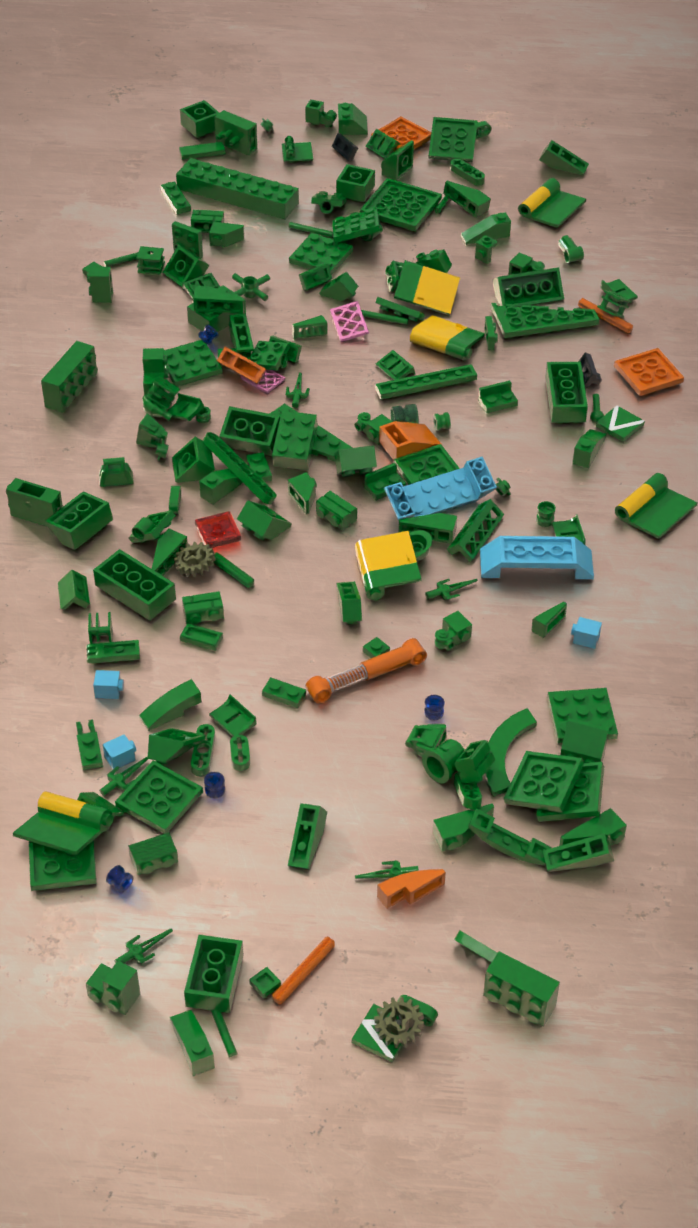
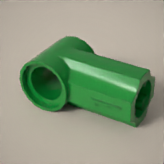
[558,235,584,263]

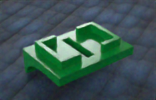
[365,129,401,159]
[182,273,220,300]
[600,279,638,303]
[375,350,415,380]
[167,393,205,421]
[552,514,586,545]
[209,694,257,737]

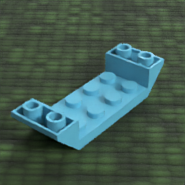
[384,456,497,520]
[480,536,594,580]

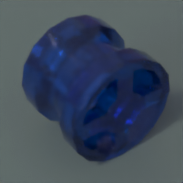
[198,324,219,345]
[424,695,445,720]
[204,772,225,798]
[106,865,134,893]

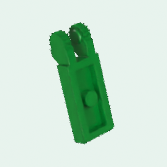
[76,719,103,770]

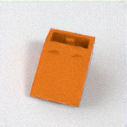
[379,421,442,460]

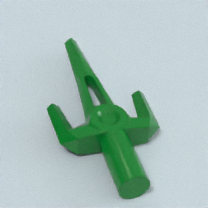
[285,372,310,408]
[425,579,478,600]
[99,757,148,796]
[355,860,419,879]
[114,928,173,964]

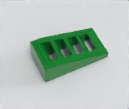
[292,315,328,339]
[531,601,567,638]

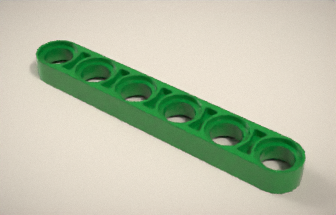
[203,432,277,505]

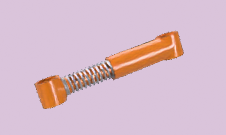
[305,638,427,704]

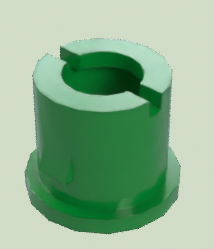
[422,739,465,784]

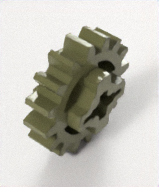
[174,542,216,577]
[374,997,424,1048]

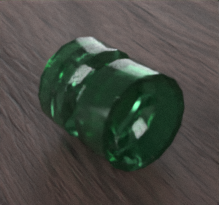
[390,404,419,423]

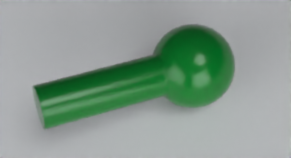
[590,394,604,422]

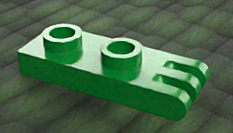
[86,640,140,664]

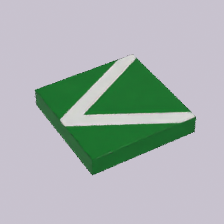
[596,406,645,442]
[352,1004,414,1063]

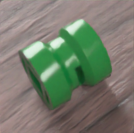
[536,501,556,527]

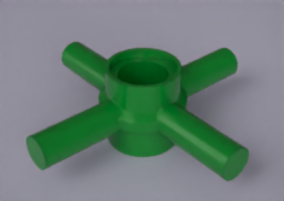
[232,273,270,301]

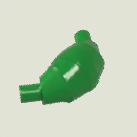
[142,394,173,421]

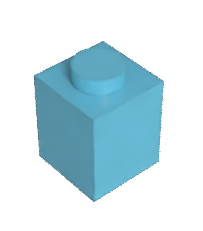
[571,617,602,649]
[93,670,124,699]
[103,734,137,769]

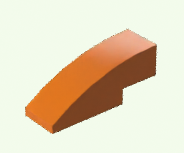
[217,347,266,384]
[377,869,446,909]

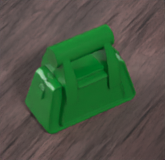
[136,414,168,448]
[99,457,133,487]
[405,724,447,757]

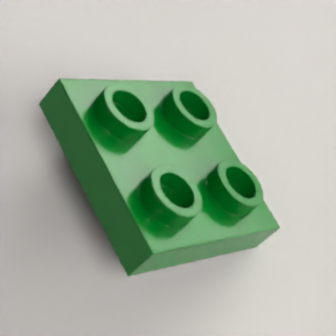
[311,191,347,214]
[172,221,203,258]
[248,341,290,371]
[128,510,176,543]

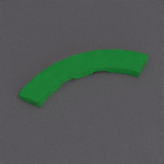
[485,708,537,797]

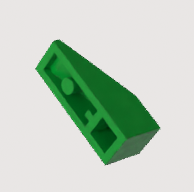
[539,140,589,175]
[443,181,491,218]
[461,212,511,245]
[193,286,244,314]
[229,314,254,353]
[572,429,607,469]
[199,468,243,505]
[398,513,457,544]
[152,528,188,576]
[336,581,362,624]
[288,803,327,869]
[433,803,494,852]
[559,808,627,846]
[543,833,614,872]
[170,1010,215,1076]

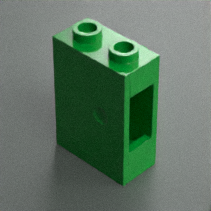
[214,110,258,156]
[6,478,63,527]

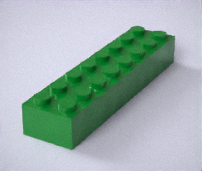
[176,158,299,220]

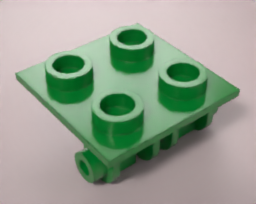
[282,136,313,162]

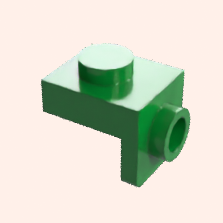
[475,236,497,264]

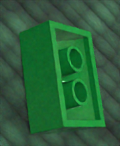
[45,491,113,550]

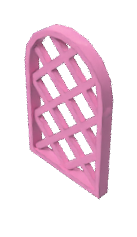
[240,370,285,394]

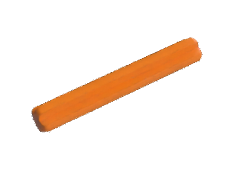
[578,298,633,333]
[272,936,335,1005]

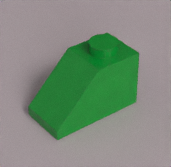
[209,222,244,247]
[319,272,359,301]
[288,472,317,514]

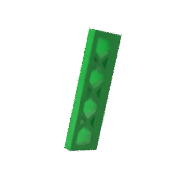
[447,499,504,562]

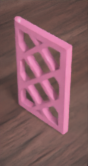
[330,301,369,342]

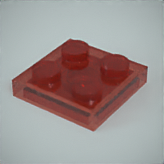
[195,511,241,548]

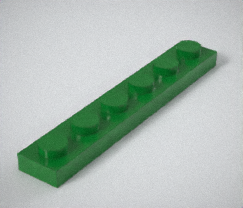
[375,364,477,400]

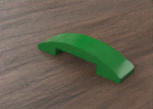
[468,809,552,865]

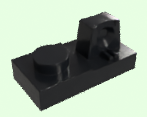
[332,133,358,161]
[578,352,602,388]

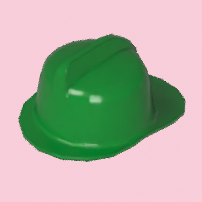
[409,530,432,561]

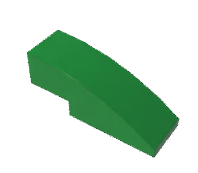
[139,679,202,731]

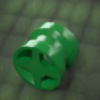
[433,412,451,431]

